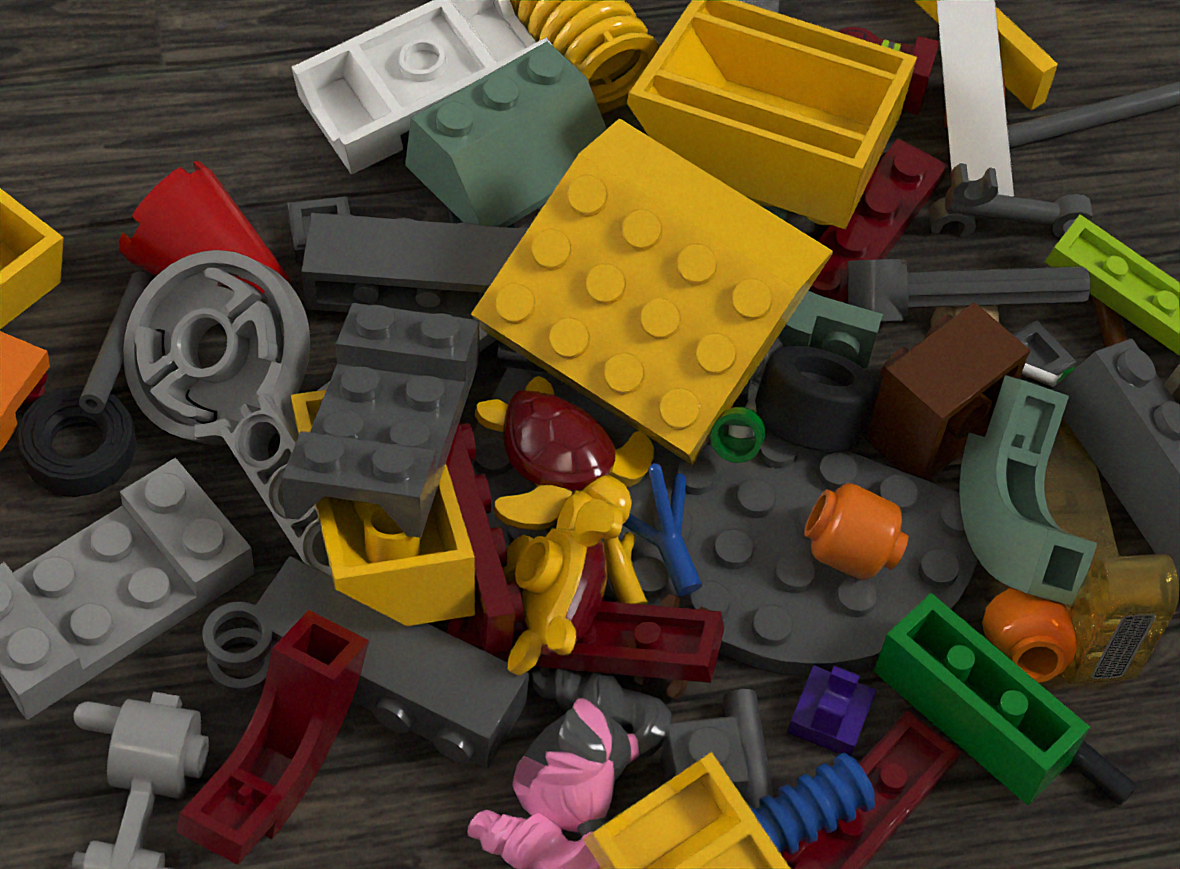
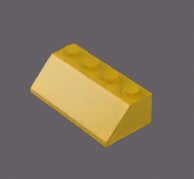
[290,390,475,626]

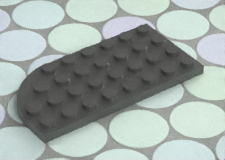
[471,368,978,676]

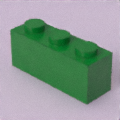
[873,593,1090,806]

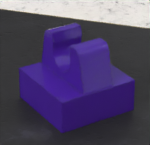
[787,665,877,757]

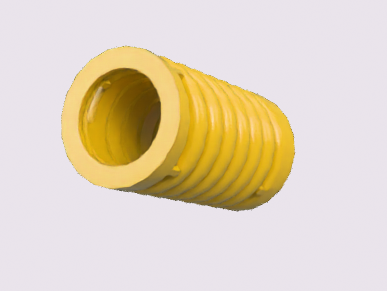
[510,0,660,114]

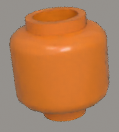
[804,483,908,581]
[982,587,1077,683]

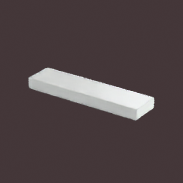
[937,0,1014,196]

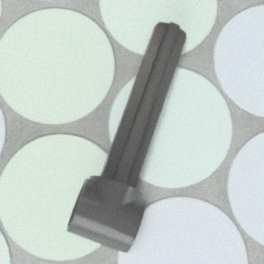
[847,259,1090,321]

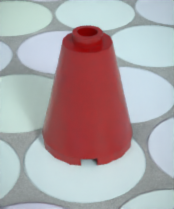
[119,161,292,293]

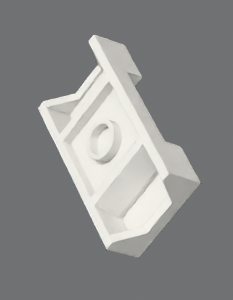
[292,0,552,175]

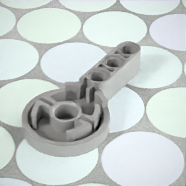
[123,250,332,576]

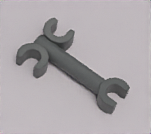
[929,163,1093,239]

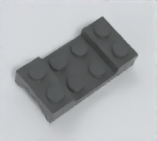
[282,303,480,538]

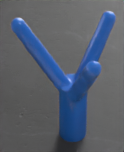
[623,463,702,596]

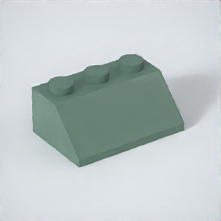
[405,41,607,227]

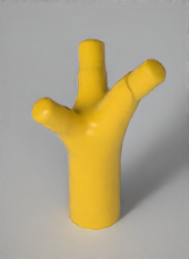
[603,532,647,605]

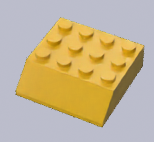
[627,0,917,230]
[471,118,833,466]

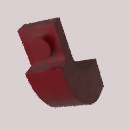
[176,610,369,865]

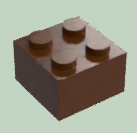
[865,302,1030,481]

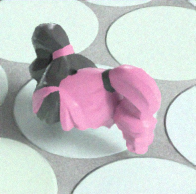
[467,667,671,869]

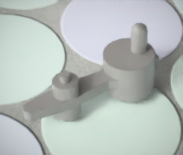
[72,692,209,869]

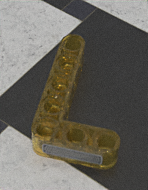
[1044,416,1179,684]

